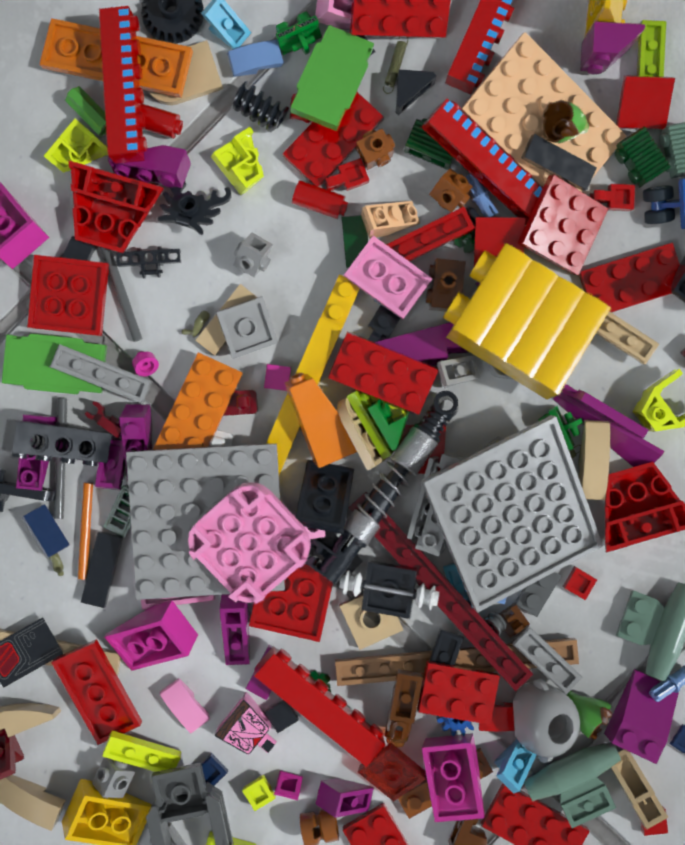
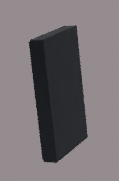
[295,460,355,534]

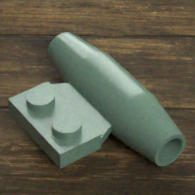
[616,582,685,681]
[524,742,621,828]

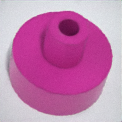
[132,351,159,377]

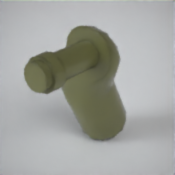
[182,310,210,337]
[49,553,64,576]

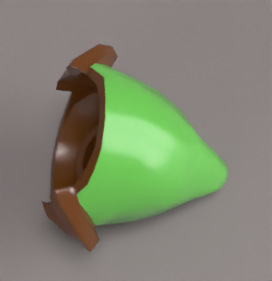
[543,100,589,144]
[566,690,612,740]

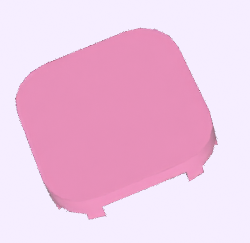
[188,482,311,604]

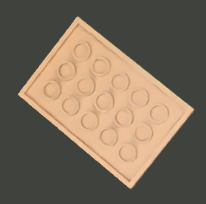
[461,32,627,192]

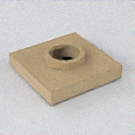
[340,594,403,650]

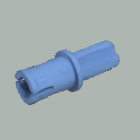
[465,173,499,217]
[649,665,685,702]

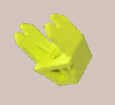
[633,369,685,432]

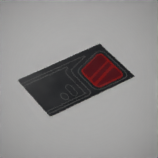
[0,617,64,688]

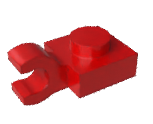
[325,158,370,191]
[589,184,635,211]

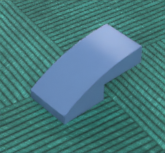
[227,40,284,77]

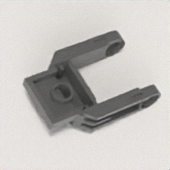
[146,762,234,845]

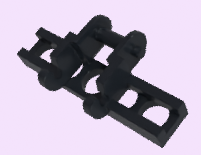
[116,246,182,279]

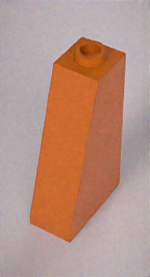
[284,373,357,468]

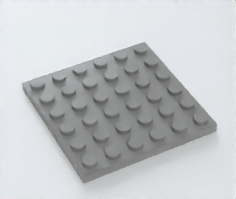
[420,415,603,613]
[126,443,285,600]

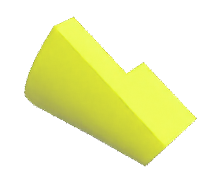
[44,118,108,173]
[211,127,264,196]

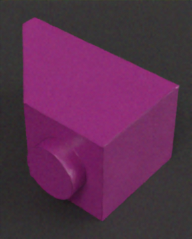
[315,778,374,818]

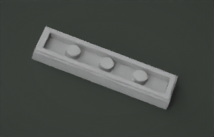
[50,344,153,404]

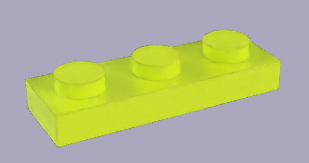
[102,731,181,772]

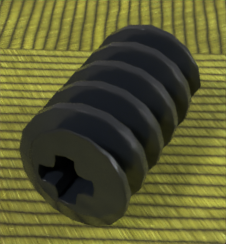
[233,81,289,132]

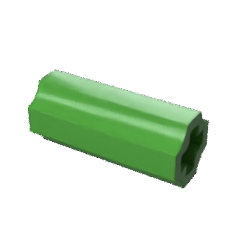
[65,86,107,137]

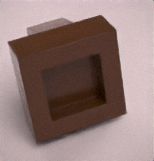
[499,603,530,638]

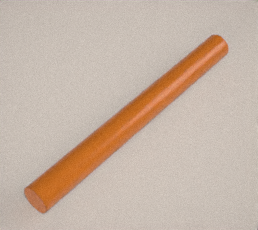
[78,482,93,580]

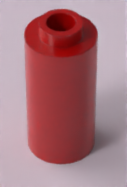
[141,104,183,139]
[292,180,349,219]

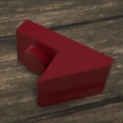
[0,728,24,780]

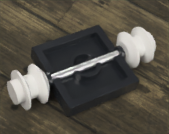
[339,560,439,619]

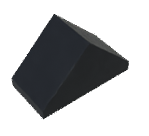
[395,69,437,116]

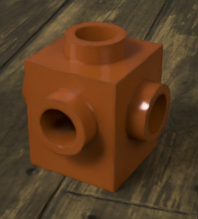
[356,128,395,170]
[429,168,473,212]

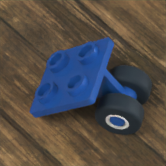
[643,178,685,229]

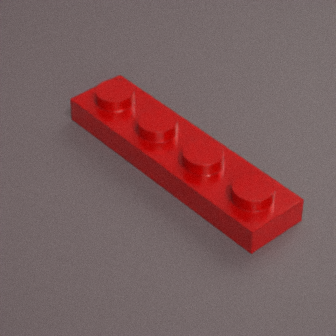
[386,207,475,262]

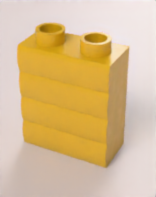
[443,244,611,400]

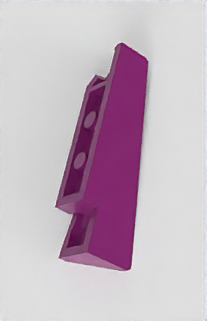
[375,322,469,366]
[553,383,665,467]

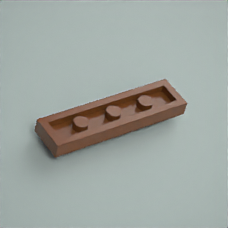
[397,748,493,819]

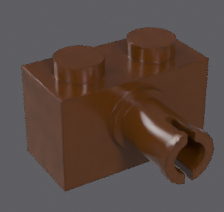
[426,258,466,312]

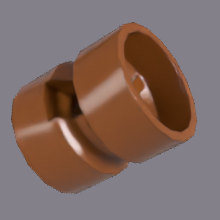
[300,809,339,845]

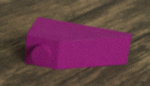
[219,594,250,665]

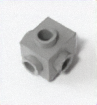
[233,232,273,277]
[92,757,135,798]

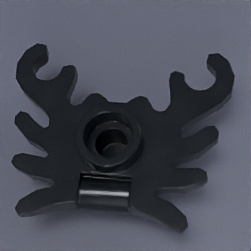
[157,182,232,235]

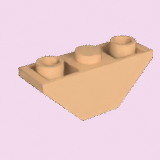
[361,201,420,239]

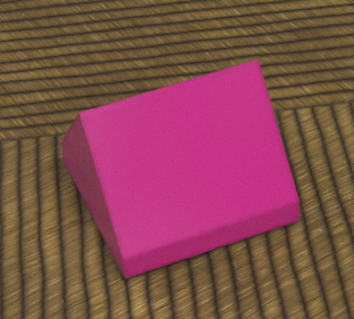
[274,771,303,801]

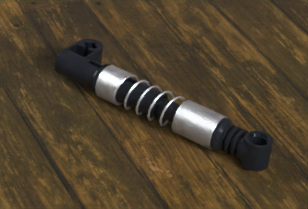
[305,391,458,584]

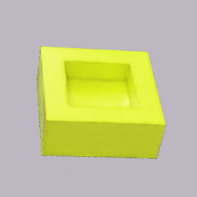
[242,775,276,811]

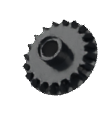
[141,0,204,44]

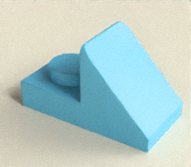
[201,0,251,49]
[494,739,536,793]

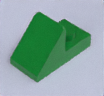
[368,399,409,451]

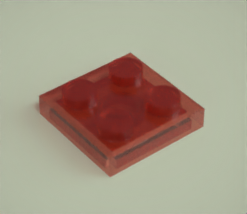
[358,742,426,802]

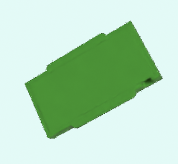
[291,25,374,131]
[2,334,107,394]

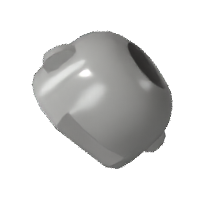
[513,678,580,763]

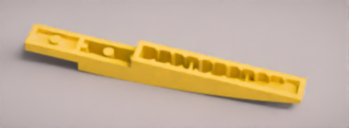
[266,274,360,476]

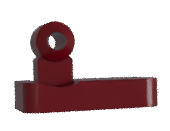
[224,390,258,416]

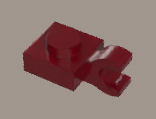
[85,401,122,438]

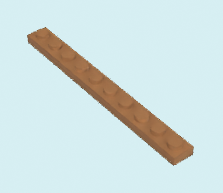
[335,638,579,686]

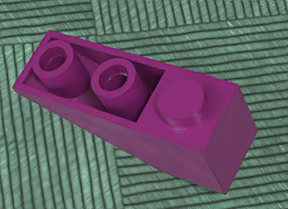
[108,145,191,188]
[119,404,152,481]
[16,414,57,491]

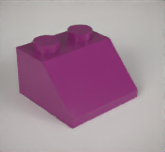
[580,22,645,75]

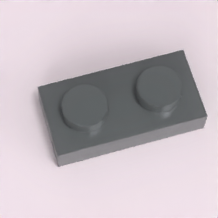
[515,572,561,617]

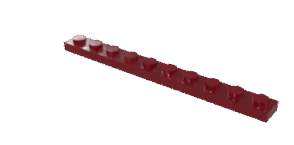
[348,492,533,691]

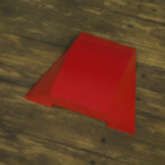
[68,160,164,253]
[605,462,685,553]

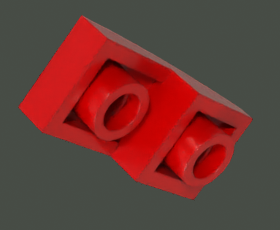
[479,702,515,732]

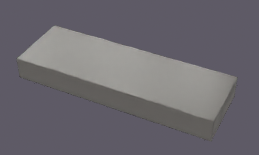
[511,625,583,694]

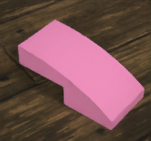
[160,678,210,733]

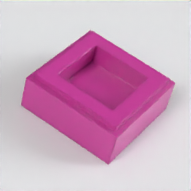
[264,364,291,391]

